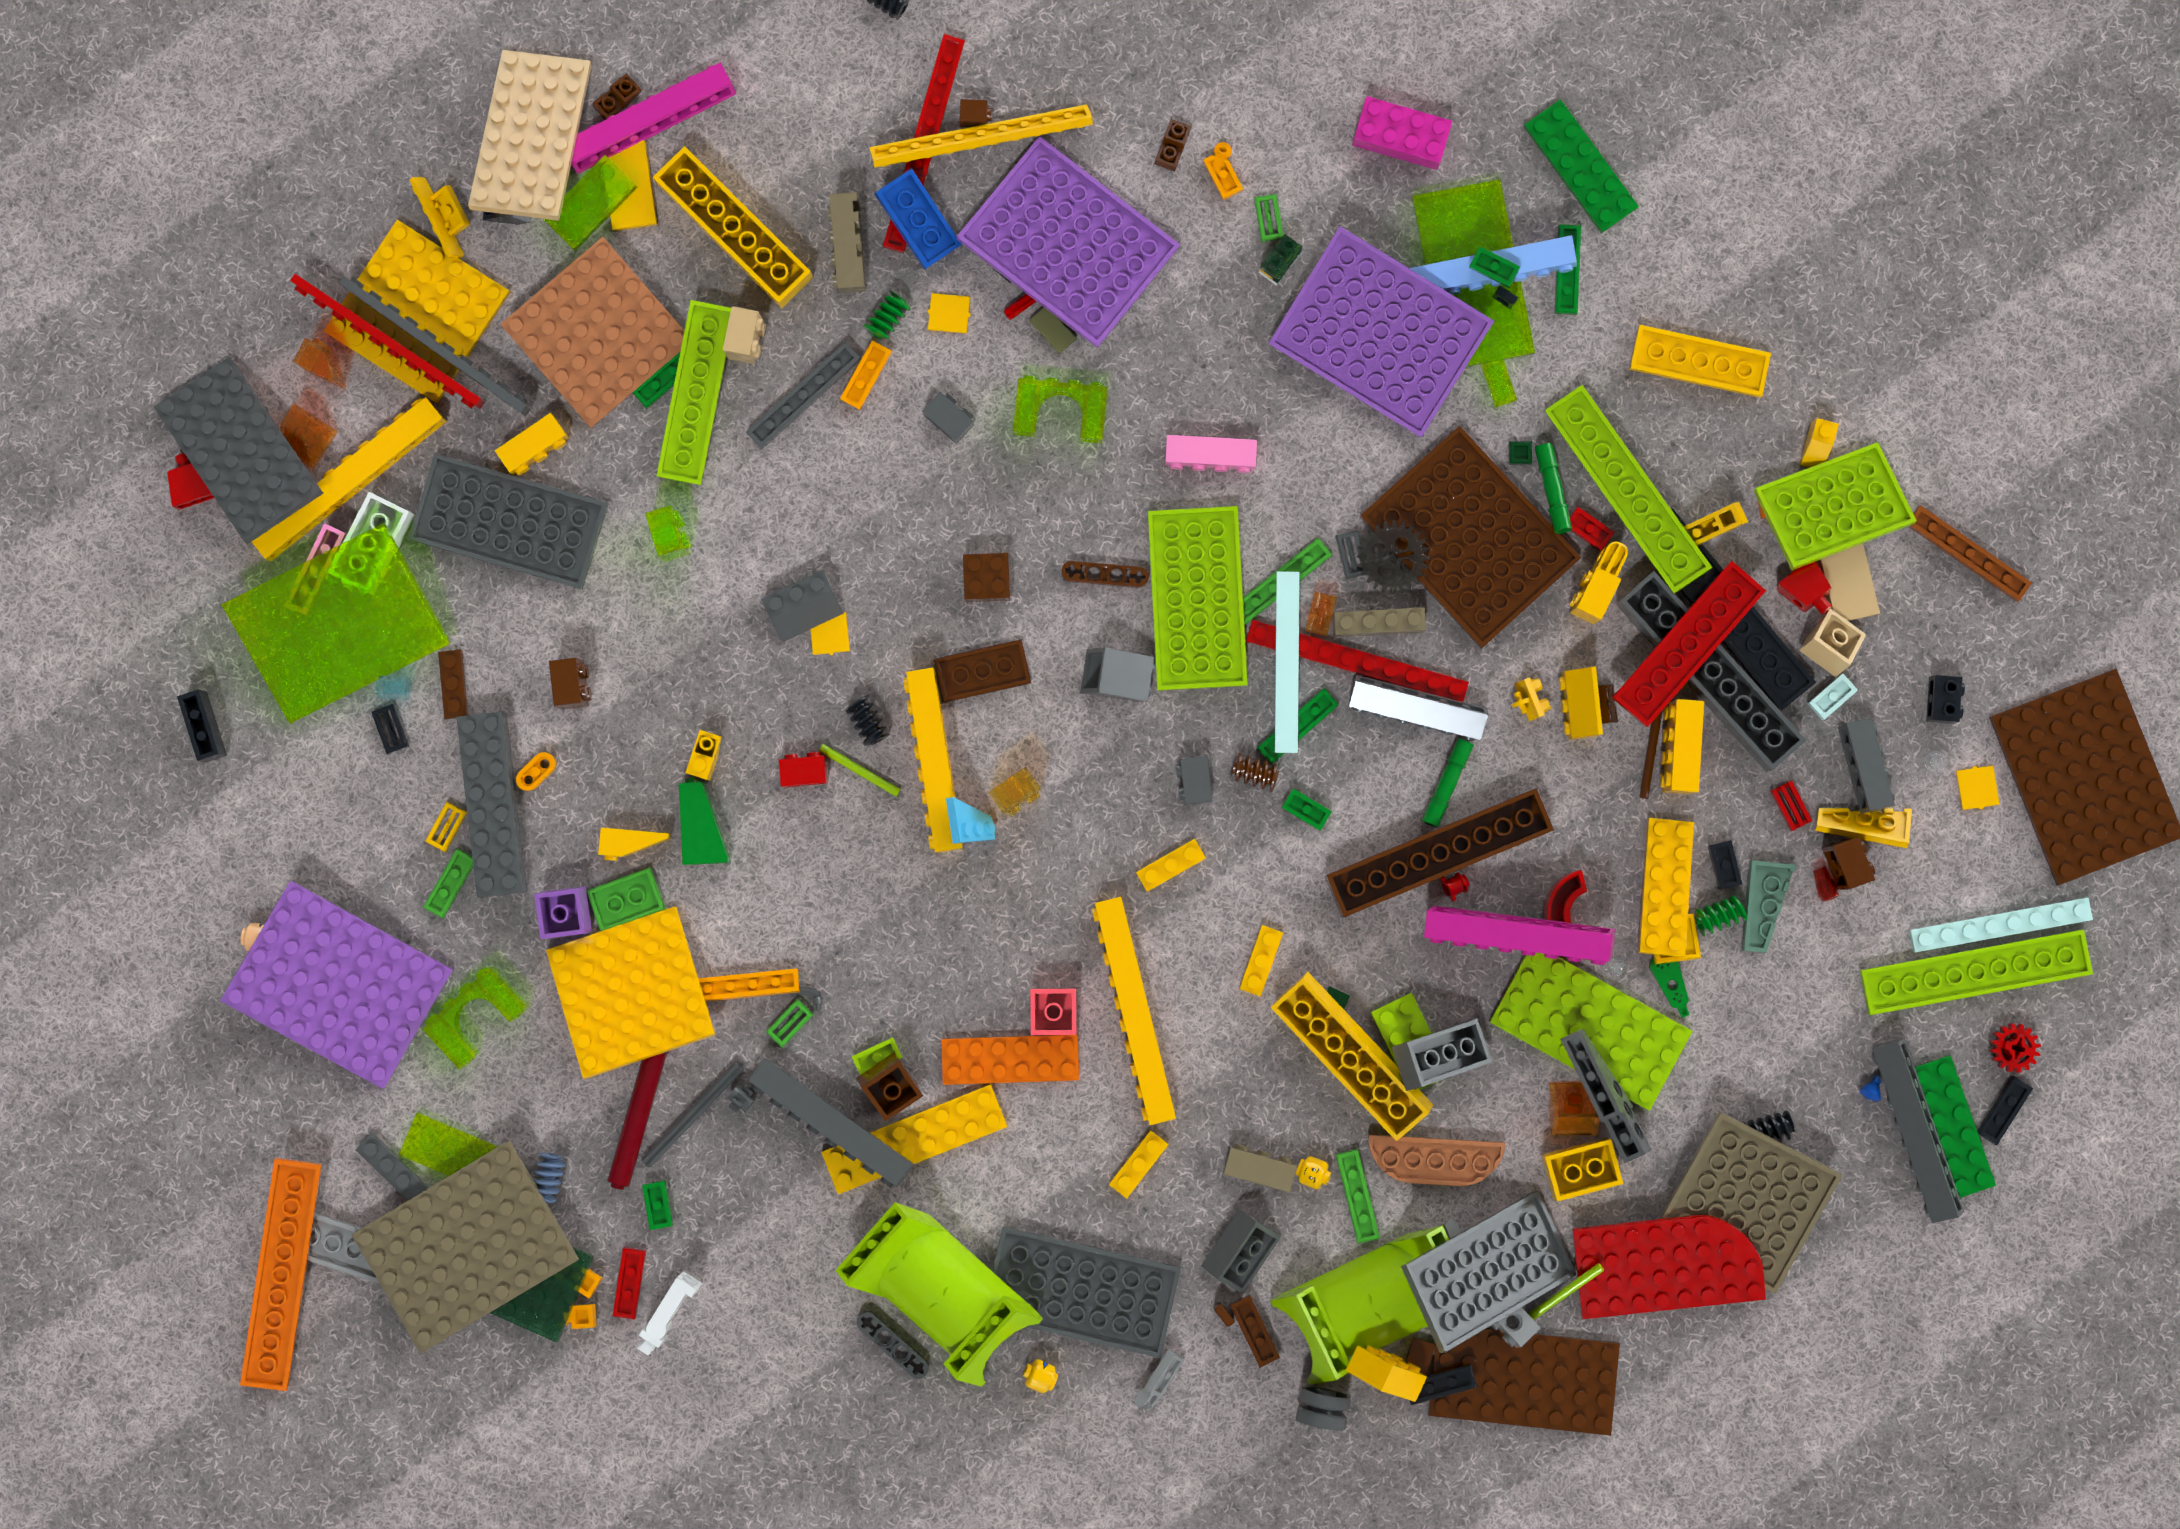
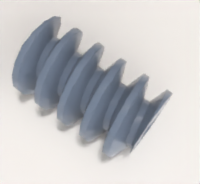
[533,1152,566,1203]

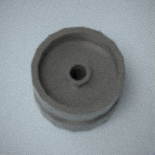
[1296,1386,1351,1431]

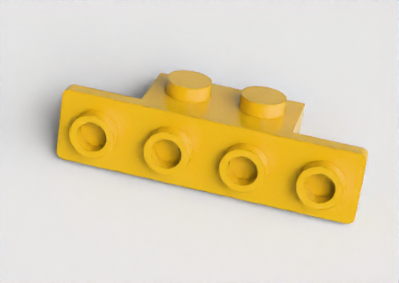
[409,177,471,258]

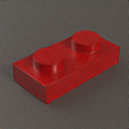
[1570,507,1615,552]

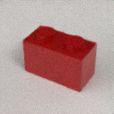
[779,752,828,788]

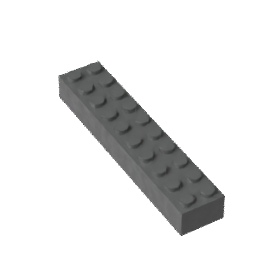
[1615,571,1806,772]

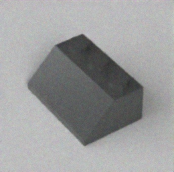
[761,570,844,642]
[1201,1209,1281,1294]

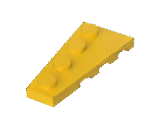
[1815,808,1912,848]

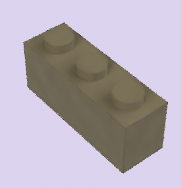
[1223,1144,1297,1192]

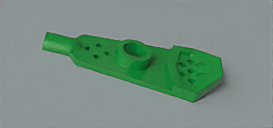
[1649,956,1690,1018]

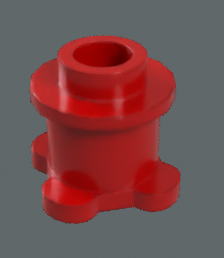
[1440,872,1470,902]

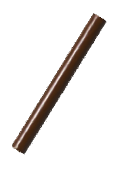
[1639,710,1663,799]

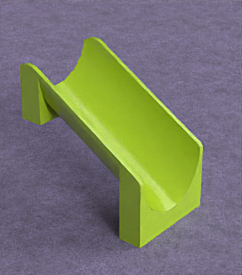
[835,1202,1042,1387]
[1270,1225,1449,1385]

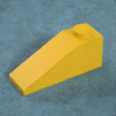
[1684,502,1748,546]
[598,827,672,861]

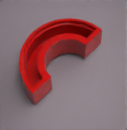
[1543,870,1589,960]

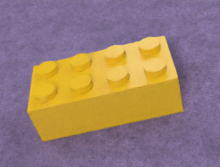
[1659,699,1704,794]

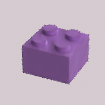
[534,886,592,939]

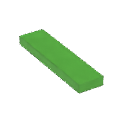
[1335,1149,1380,1244]

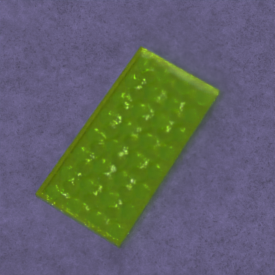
[1412,179,1535,367]

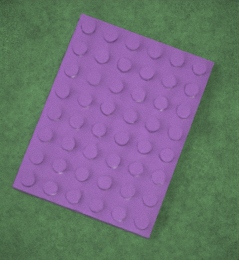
[956,136,1180,349]
[1269,226,1494,437]
[220,881,453,1089]

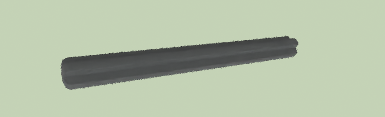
[642,1062,743,1167]

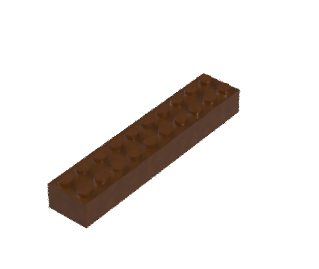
[1324,788,1554,918]

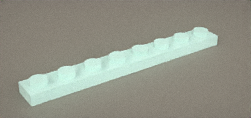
[1909,898,2093,952]

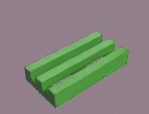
[1254,194,1284,243]
[766,999,814,1047]

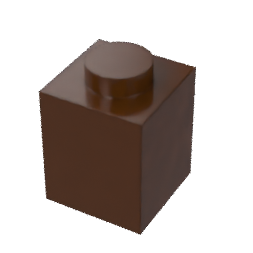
[959,99,992,127]

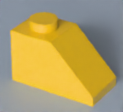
[1800,418,1839,468]

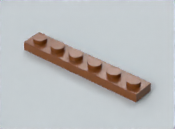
[1908,505,2032,602]

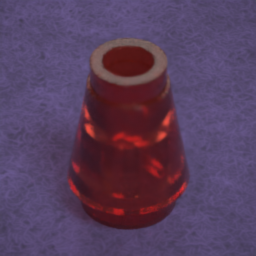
[1813,867,1840,902]

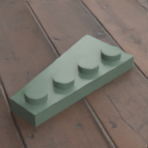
[1742,860,1796,953]

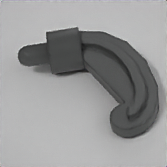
[790,986,822,1011]

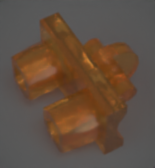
[1305,591,1337,637]

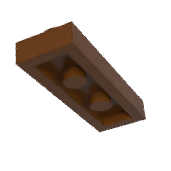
[438,649,468,719]
[1229,1294,1280,1368]

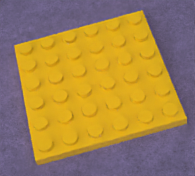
[324,220,511,404]
[546,906,716,1079]

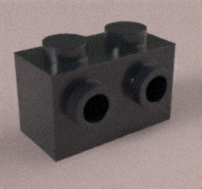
[1926,675,1965,724]

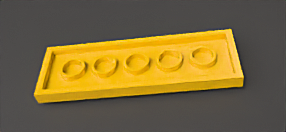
[1629,325,1771,398]
[1638,818,1694,958]

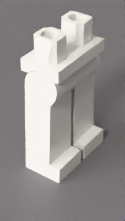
[637,1271,703,1355]

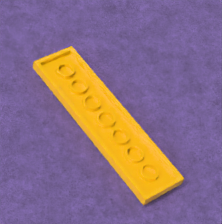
[821,1084,1008,1194]

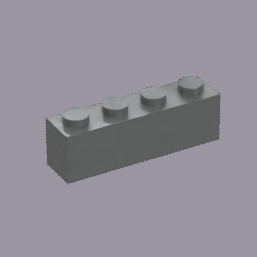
[1838,718,1895,814]

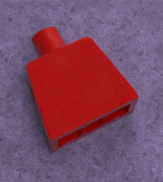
[167,453,214,510]
[1777,561,1832,615]

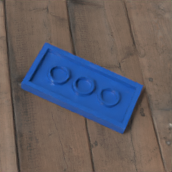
[874,168,962,270]

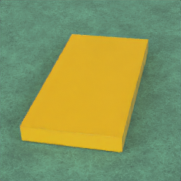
[602,140,658,232]

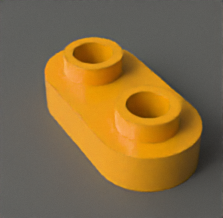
[516,752,557,791]

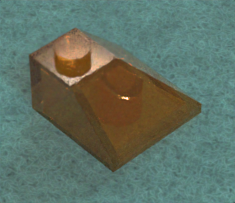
[280,404,338,469]

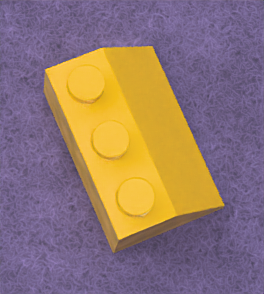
[1558,666,1603,740]

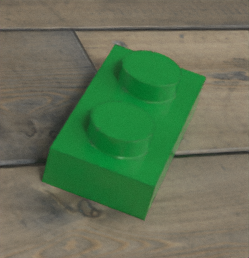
[1469,247,1520,288]
[1281,788,1332,831]
[642,1180,673,1230]

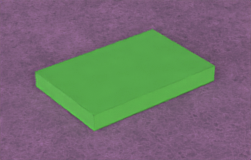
[586,867,666,932]

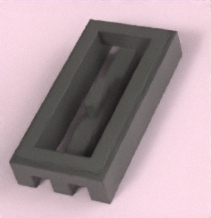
[1335,530,1368,580]

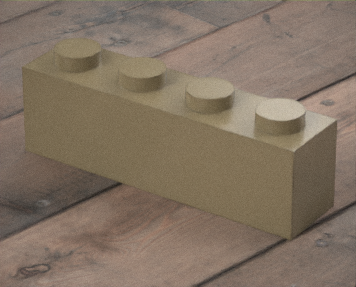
[1332,607,1426,638]

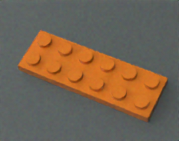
[941,1034,1079,1085]

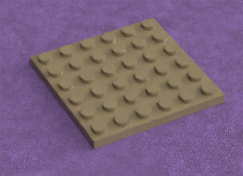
[1659,1111,1842,1294]

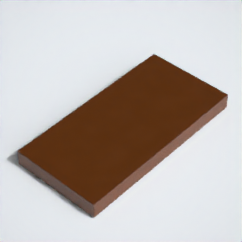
[934,639,1032,703]

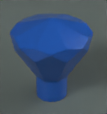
[1859,1076,1881,1101]

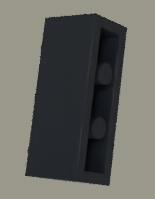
[177,689,227,763]

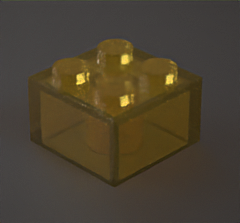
[988,767,1042,817]

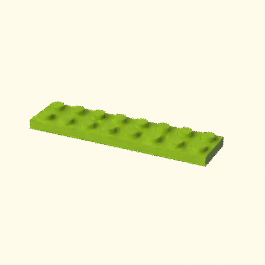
[656,300,731,486]

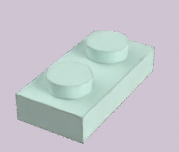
[1807,673,1858,720]

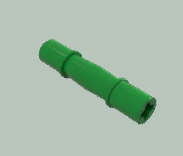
[1535,443,1572,534]
[1421,738,1474,828]

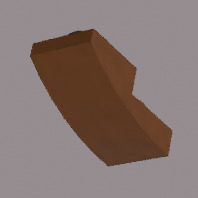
[593,74,642,120]
[1154,119,1192,172]

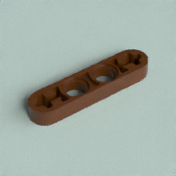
[1061,561,1149,588]

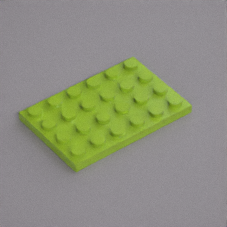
[1754,442,1917,571]

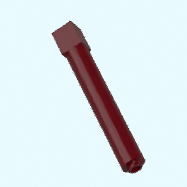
[607,1051,669,1190]

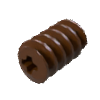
[1230,752,1279,792]

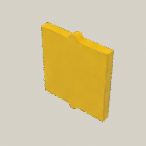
[927,293,971,334]
[810,612,850,655]
[1956,766,2000,810]

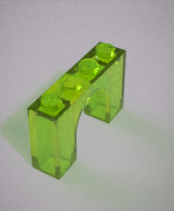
[1013,375,1108,444]
[422,966,530,1069]

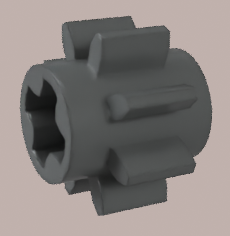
[727,1085,756,1113]

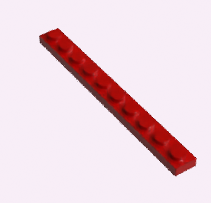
[883,34,965,254]
[290,274,485,409]
[1246,620,1469,702]

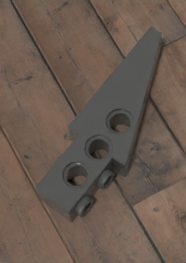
[1561,1029,1652,1163]

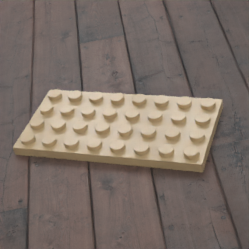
[468,50,592,221]

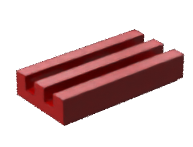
[1770,781,1813,831]

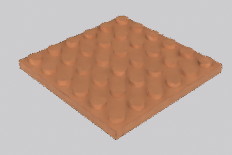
[500,237,684,428]

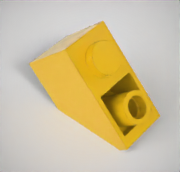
[685,730,722,781]

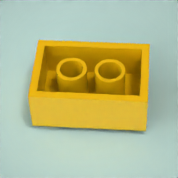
[1541,1137,1624,1202]
[1346,1345,1427,1402]

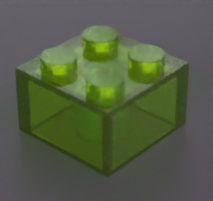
[645,505,692,562]

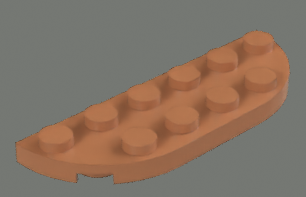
[1368,1134,1505,1186]

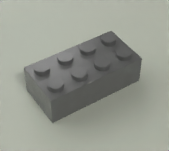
[1392,1019,1492,1091]

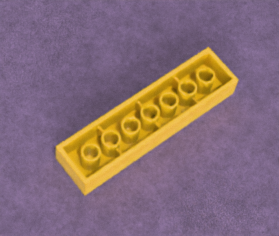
[653,146,813,309]
[903,668,964,853]
[1271,971,1433,1141]

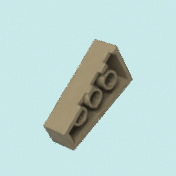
[828,192,866,293]

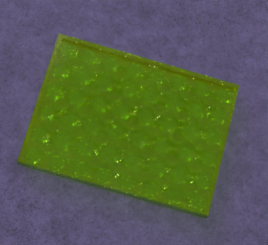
[221,522,451,724]

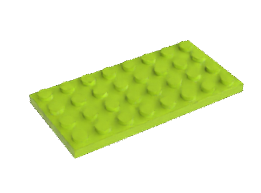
[1148,506,1248,691]
[1489,953,1693,1111]

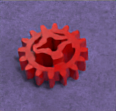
[1989,1023,2041,1073]

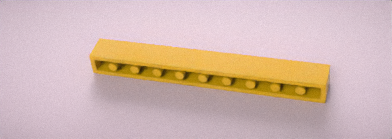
[252,397,447,562]
[1092,897,1176,1125]

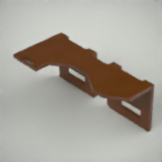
[1598,684,1618,724]

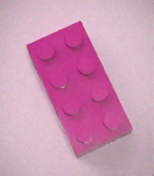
[1352,96,1452,170]

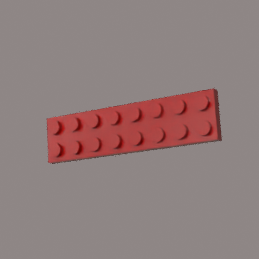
[1612,561,1767,728]

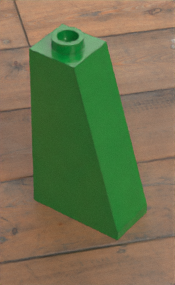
[679,778,731,865]

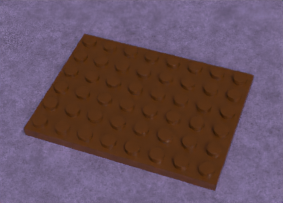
[1360,426,1581,649]
[1989,669,2180,885]

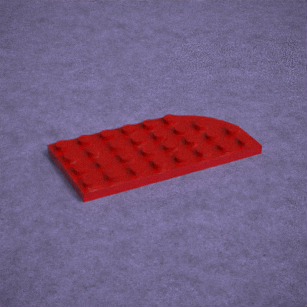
[1572,1215,1766,1319]

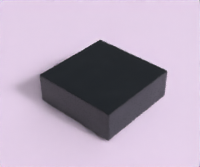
[1492,286,1518,309]

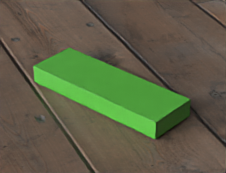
[423,848,473,919]

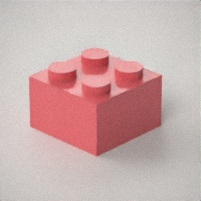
[1030,988,1077,1035]

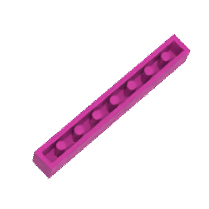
[571,62,736,174]

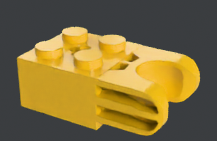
[1569,542,1628,625]

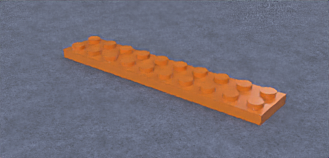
[240,1158,322,1391]

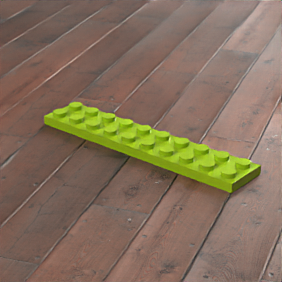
[1545,385,1712,594]
[1859,930,2093,1015]

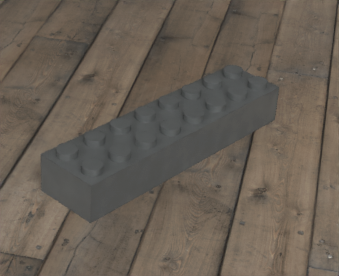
[456,711,527,898]

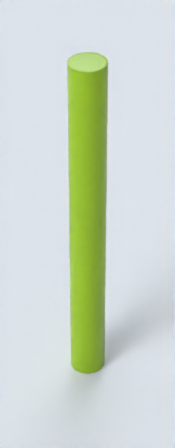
[819,744,901,797]
[1527,1263,1604,1320]

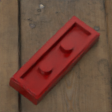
[612,1247,646,1320]

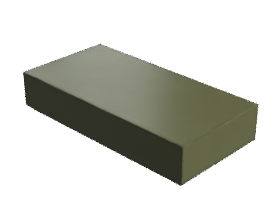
[1029,308,1076,355]

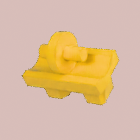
[1511,677,1551,722]

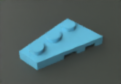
[946,797,995,844]

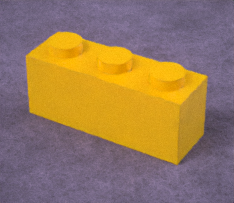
[494,413,569,476]

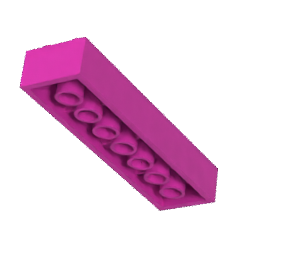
[1424,905,1616,965]

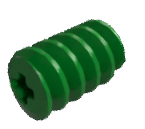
[863,290,911,340]
[1695,896,1747,937]

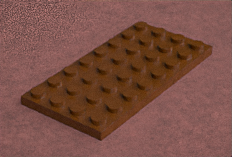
[1428,1328,1620,1436]

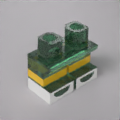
[1259,234,1303,286]

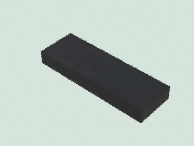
[1977,1076,2033,1146]
[1410,1364,1478,1405]

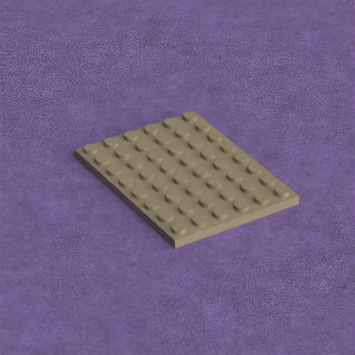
[351,1140,579,1354]

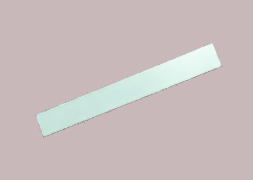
[1275,572,1299,753]

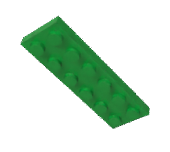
[1523,99,1639,234]
[1915,1055,1996,1198]

